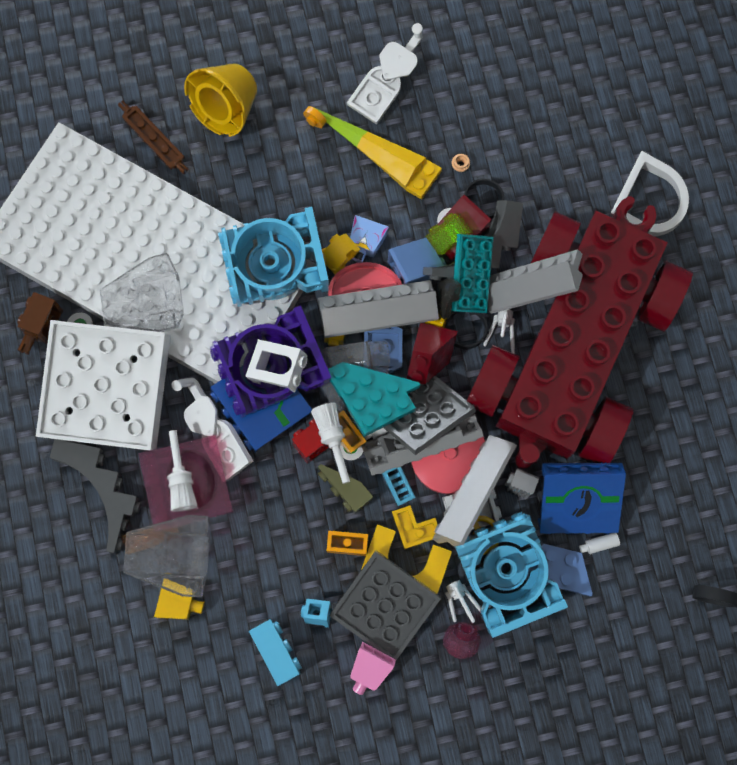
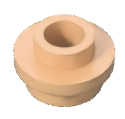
[452,154,470,172]

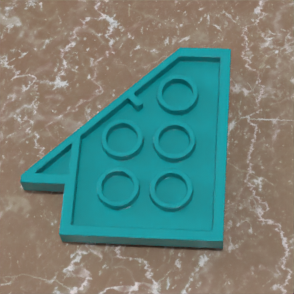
[328,362,420,437]

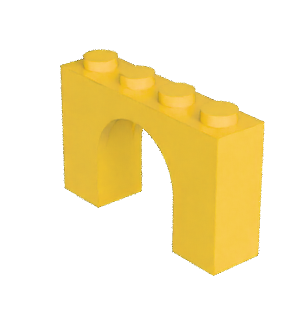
[361,524,452,594]

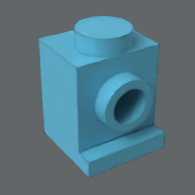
[301,599,332,628]

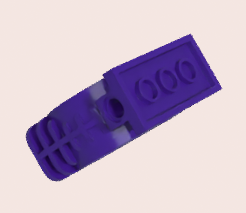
[210,305,331,418]

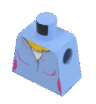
[350,215,389,263]

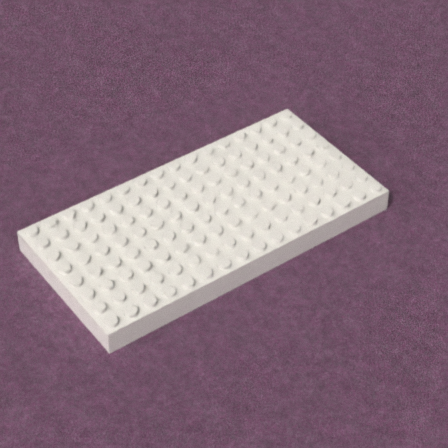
[0,122,316,384]

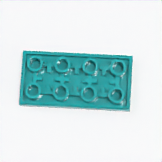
[451,234,493,313]

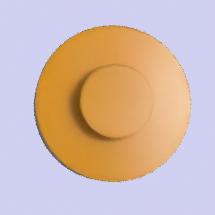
[303,106,327,128]

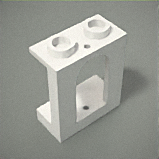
[246,339,308,392]

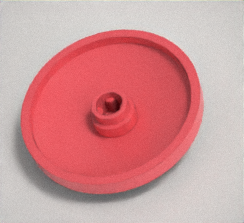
[328,262,403,296]
[411,437,485,494]

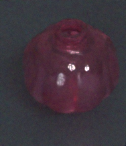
[443,622,481,659]

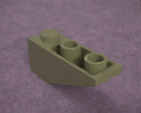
[317,464,373,514]

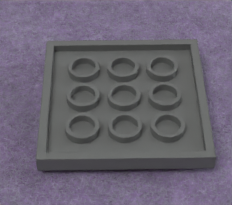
[383,376,475,455]
[329,550,441,660]

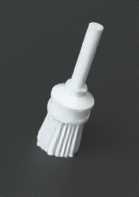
[311,403,350,484]
[167,430,197,512]

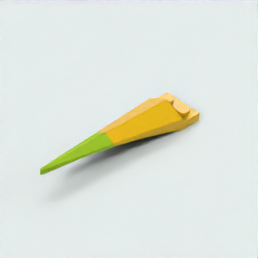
[315,108,442,200]

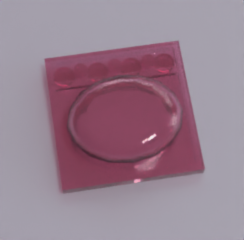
[138,435,233,531]

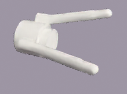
[483,309,515,354]
[445,580,481,623]

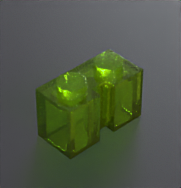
[425,213,472,255]

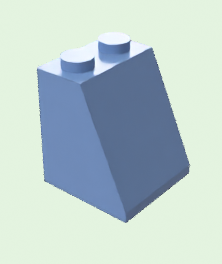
[387,237,446,284]

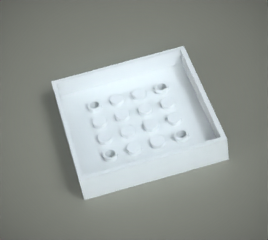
[36,320,171,450]

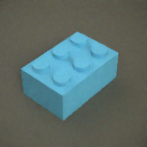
[249,619,302,686]

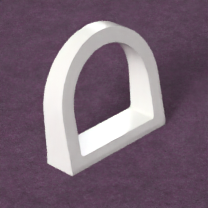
[610,151,689,236]

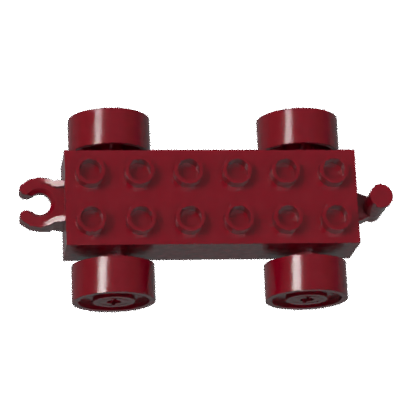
[467,196,693,469]

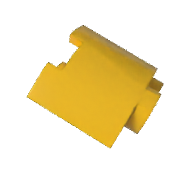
[322,233,361,275]

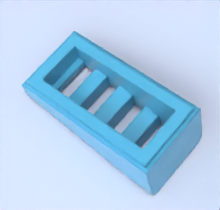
[382,467,416,506]

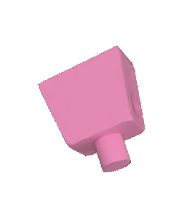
[350,642,396,695]

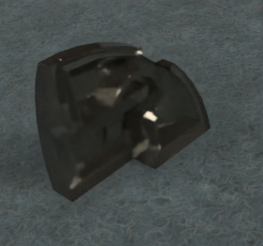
[434,278,461,319]

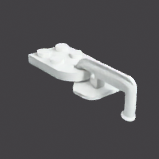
[347,23,423,125]
[171,378,253,482]

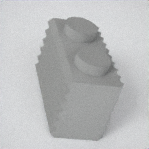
[505,469,539,500]

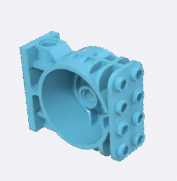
[218,207,329,307]
[454,512,568,638]

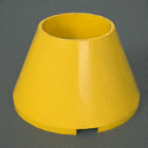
[184,63,257,137]

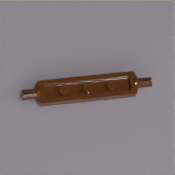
[118,100,189,175]

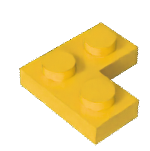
[392,506,438,550]

